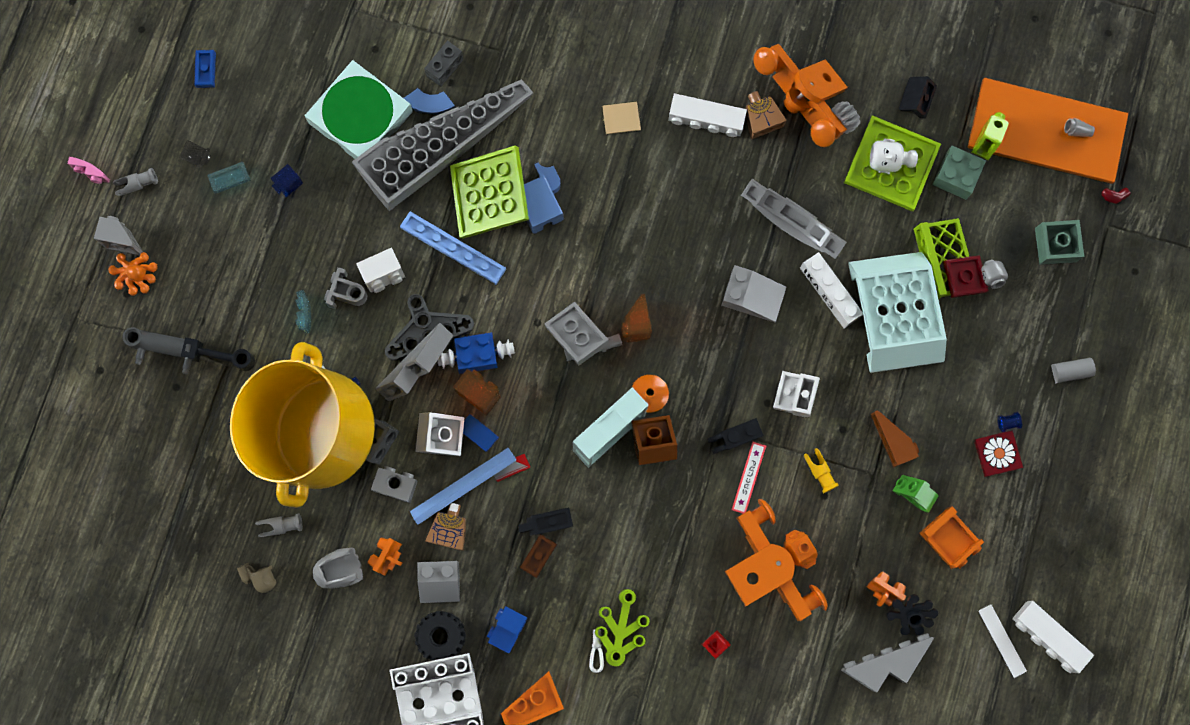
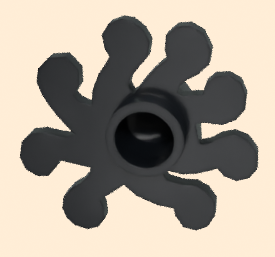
[887,594,938,635]

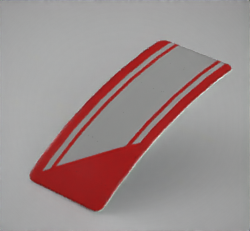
[494,454,530,482]

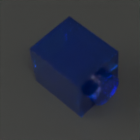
[270,164,303,197]

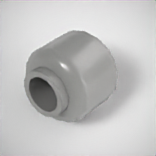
[981,260,1008,289]

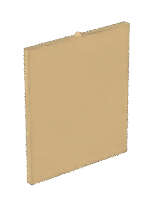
[602,102,641,134]

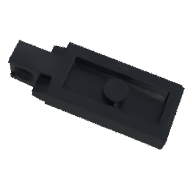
[518,507,573,536]

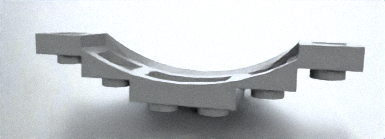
[741,179,847,259]

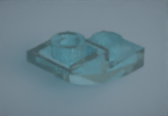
[295,290,311,334]

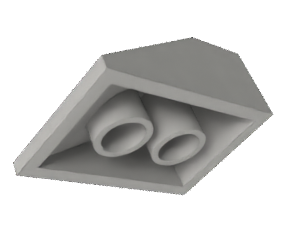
[721,265,786,323]

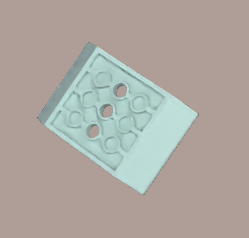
[848,252,947,373]

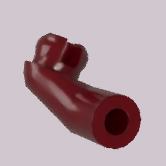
[1101,187,1131,204]

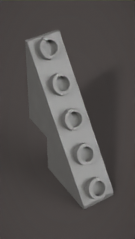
[375,323,454,401]
[841,633,934,692]

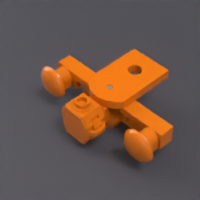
[725,499,828,621]

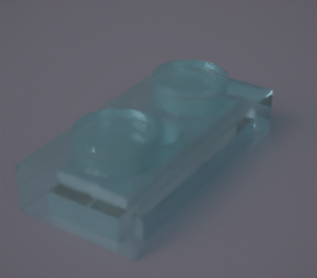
[207,162,251,194]

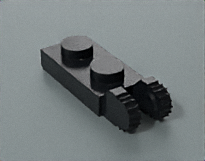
[707,418,764,454]

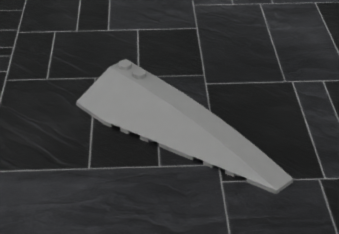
[352,79,533,211]

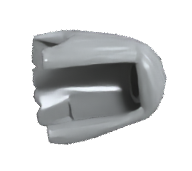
[313,548,363,588]

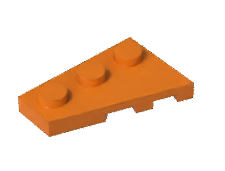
[501,671,564,725]

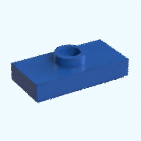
[195,50,216,88]

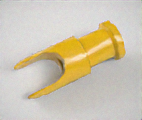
[804,448,839,494]

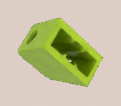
[971,112,1009,160]

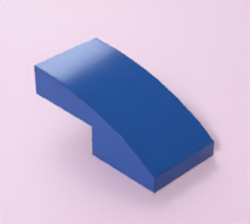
[463,414,499,453]

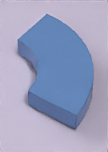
[403,88,455,115]

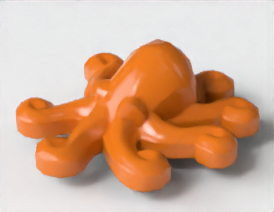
[108,252,157,296]

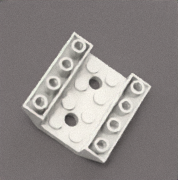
[390,653,483,725]

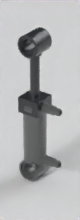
[122,327,255,374]

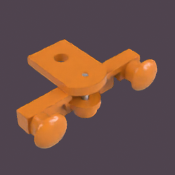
[753,44,848,147]

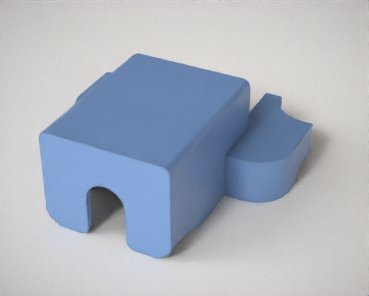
[524,162,563,234]

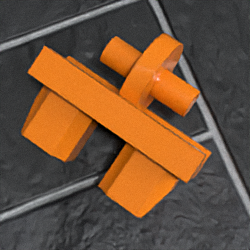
[368,538,402,576]
[867,572,906,607]

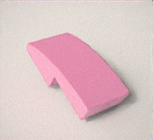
[68,157,110,184]

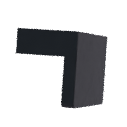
[899,76,937,118]

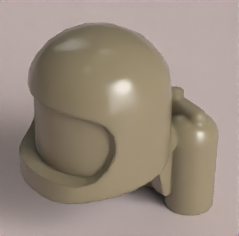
[237,562,276,593]

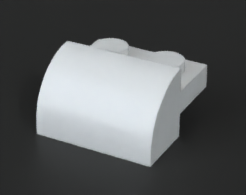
[773,371,820,417]

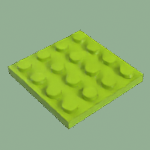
[844,116,941,211]
[450,146,529,239]

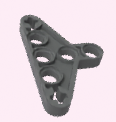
[385,294,474,361]

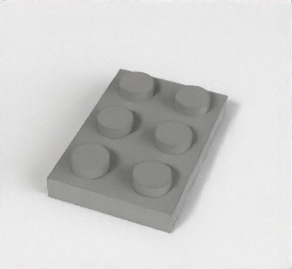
[544,302,609,366]

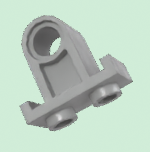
[324,268,367,309]

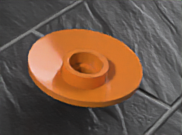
[632,375,669,413]

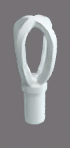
[589,630,604,673]

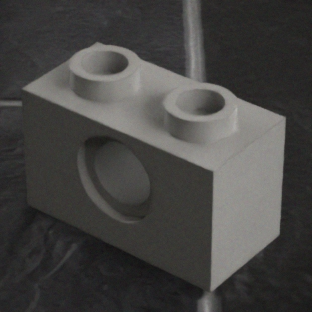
[371,466,418,503]

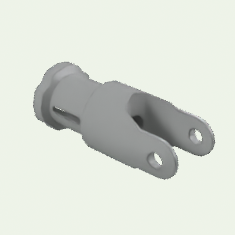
[113,168,158,196]
[255,513,303,537]

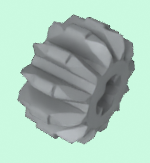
[831,101,860,134]

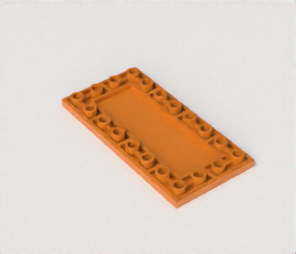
[967,78,1128,184]

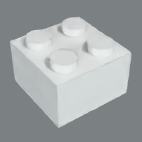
[356,247,405,293]

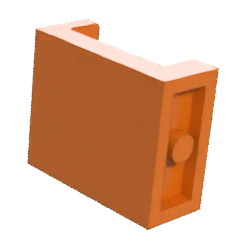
[920,506,984,569]

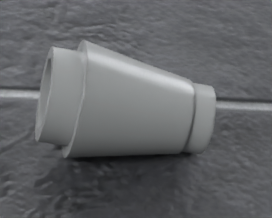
[1064,118,1095,137]

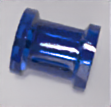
[997,412,1022,432]

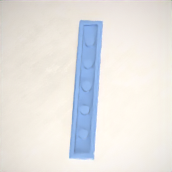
[400,211,506,285]
[410,448,516,525]

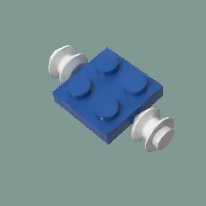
[438,332,515,374]

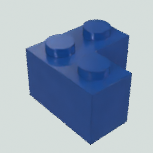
[487,606,528,653]

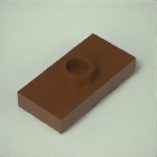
[520,534,557,578]

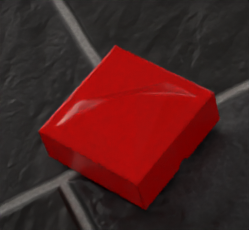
[702,630,731,659]

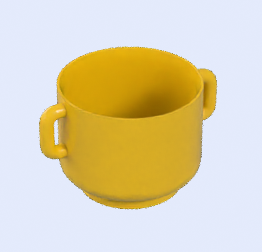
[230,342,375,508]

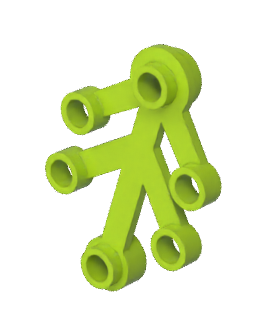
[594,589,650,666]

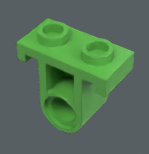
[892,475,939,513]

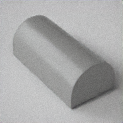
[1051,358,1096,384]

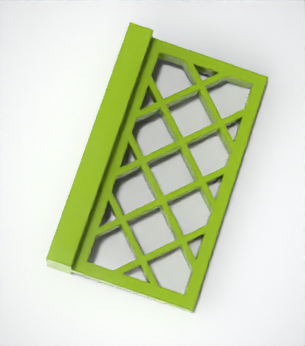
[913,218,969,299]

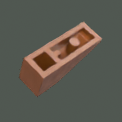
[870,410,919,467]

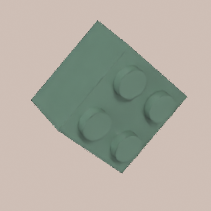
[932,146,986,200]
[1035,220,1084,265]

